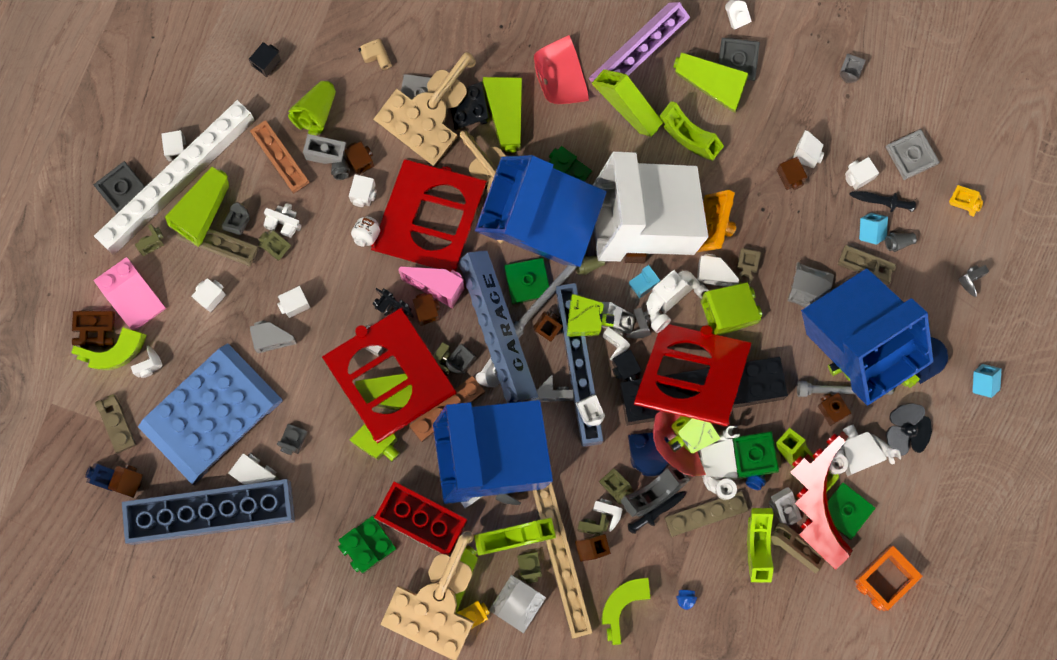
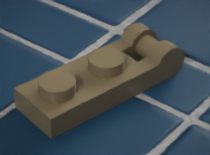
[837,245,896,284]
[95,394,136,454]
[771,523,825,574]

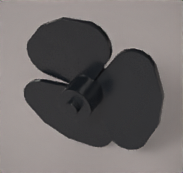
[886,403,932,456]

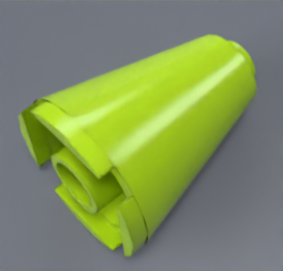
[288,81,336,136]

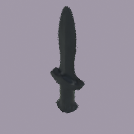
[849,191,916,212]
[628,491,686,534]

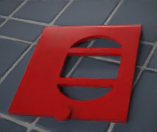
[371,159,487,272]
[322,308,457,444]
[634,324,752,426]

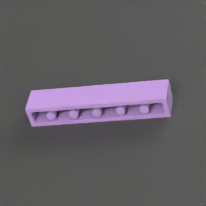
[589,2,690,93]

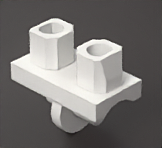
[264,203,302,238]

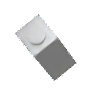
[303,134,346,164]
[250,321,297,353]

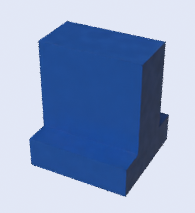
[475,155,607,267]
[801,268,933,406]
[433,400,553,504]

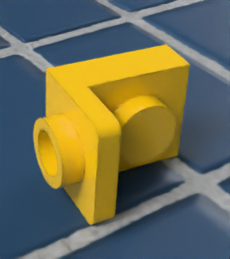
[949,185,983,217]
[457,601,490,629]

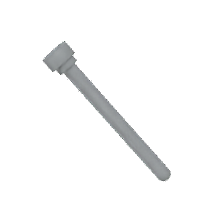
[513,265,576,339]
[797,381,894,397]

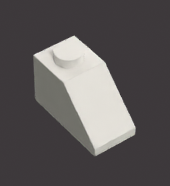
[793,130,824,168]
[697,254,739,287]

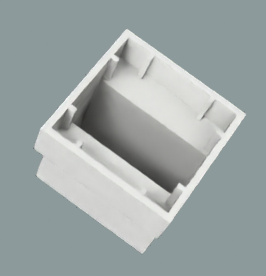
[593,152,708,262]

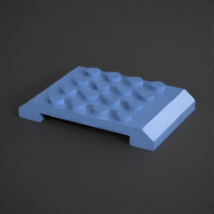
[138,343,283,485]

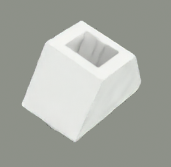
[601,302,635,334]
[228,454,279,485]

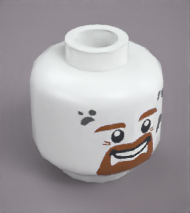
[351,216,380,247]

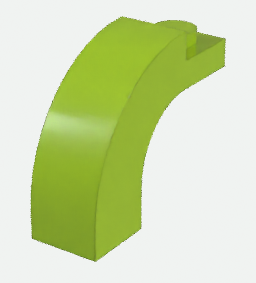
[660,101,724,161]
[71,327,147,370]
[776,427,839,493]
[747,508,774,582]
[601,578,650,645]

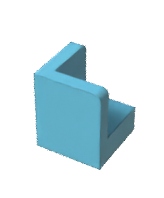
[859,213,888,245]
[629,265,661,298]
[973,364,1002,398]

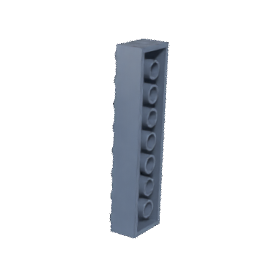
[122,479,295,545]

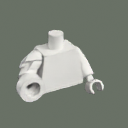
[646,270,709,333]
[829,424,901,476]
[698,426,740,500]

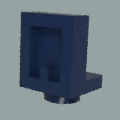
[85,463,115,492]

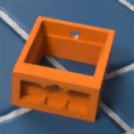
[854,546,923,611]

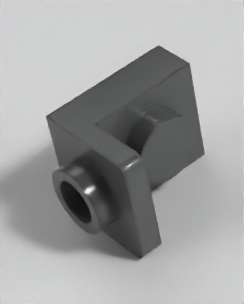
[277,424,307,455]

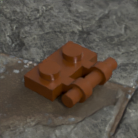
[72,311,115,348]

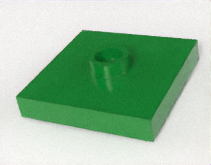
[504,258,549,305]
[731,431,779,479]
[827,482,875,540]

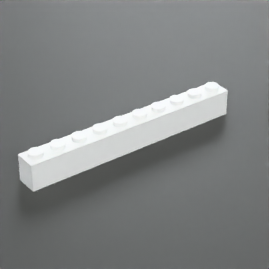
[94,100,255,255]

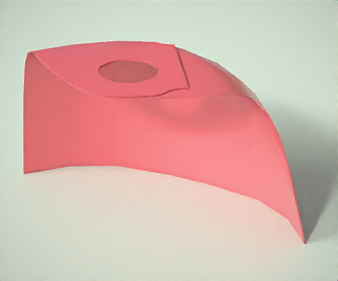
[534,35,589,104]
[653,411,706,476]

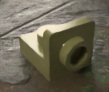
[135,224,164,256]
[257,230,292,261]
[433,342,451,376]
[599,468,634,505]
[577,513,609,535]
[517,552,542,584]

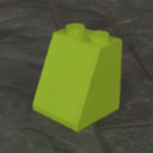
[700,282,762,336]

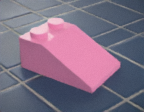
[93,257,166,331]
[399,267,464,309]

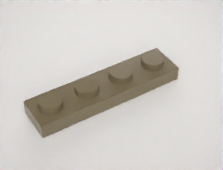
[177,229,258,266]
[664,491,749,537]

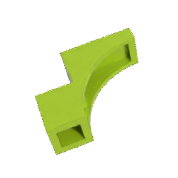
[474,518,556,556]

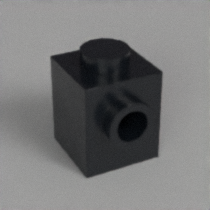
[249,42,281,77]
[612,349,642,382]

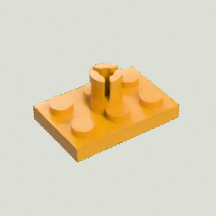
[697,190,736,252]

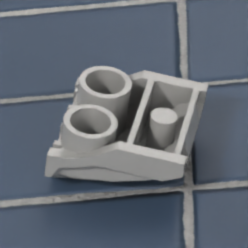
[787,262,834,308]
[489,575,546,633]

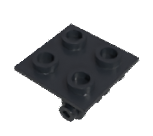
[451,82,489,130]
[372,288,414,321]

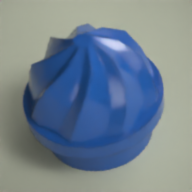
[746,475,766,490]
[676,590,697,610]

